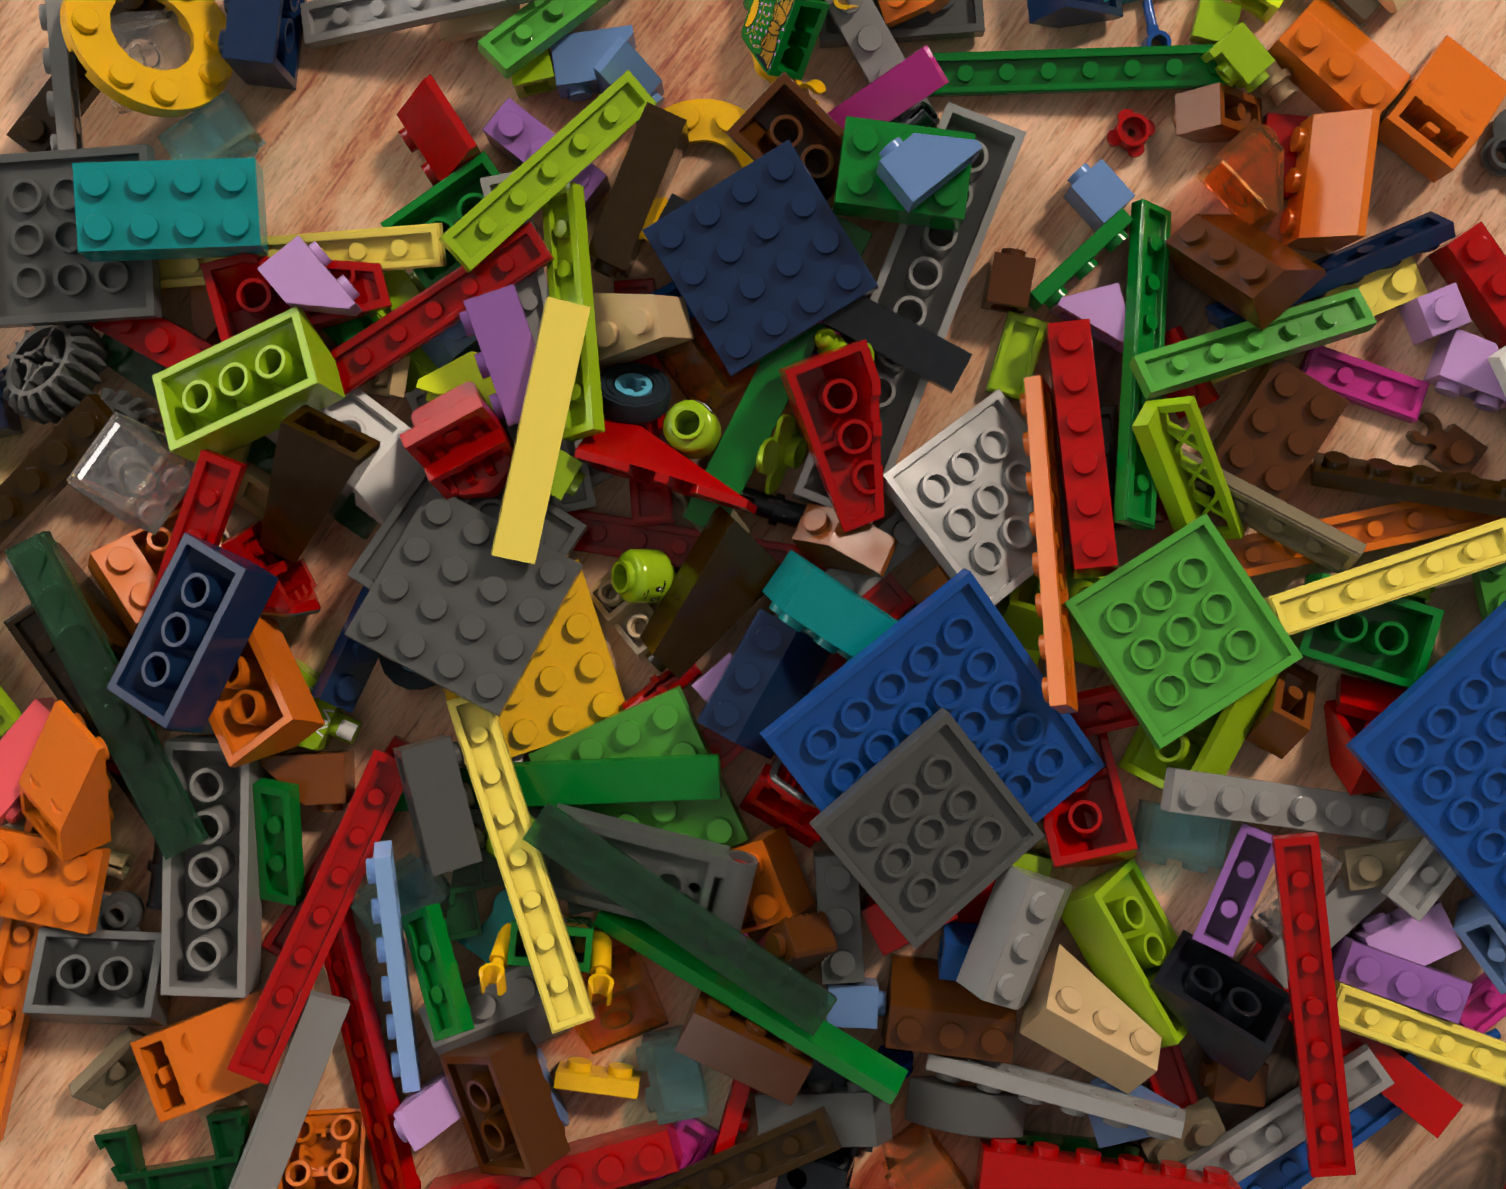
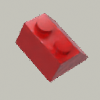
[396,74,481,186]

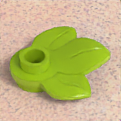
[756,414,808,495]

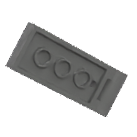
[543,803,758,943]

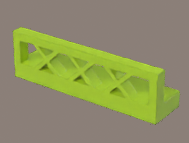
[1132,396,1245,540]

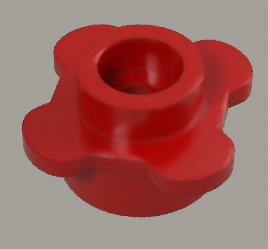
[1106,109,1155,158]

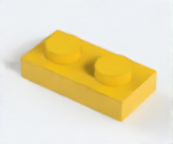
[554,1057,642,1099]

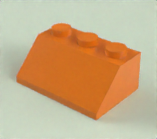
[1268,0,1411,114]
[1280,108,1381,254]
[208,615,325,768]

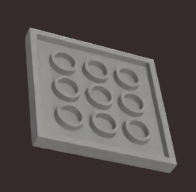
[883,389,1069,605]

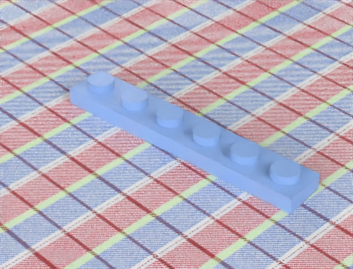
[366,840,421,1093]

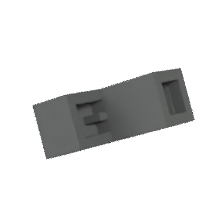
[905,1075,1027,1138]

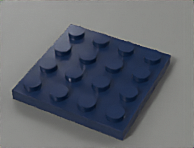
[642,140,878,378]

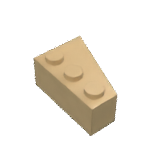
[593,293,694,373]
[1019,944,1162,1094]

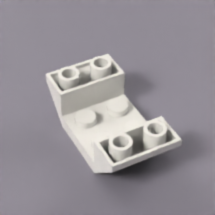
[265,388,422,525]

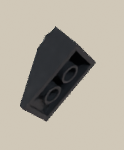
[1150,930,1291,1083]

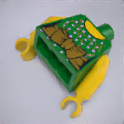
[741,0,859,104]
[479,915,614,1006]

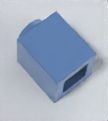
[1063,159,1135,232]
[825,977,886,1029]

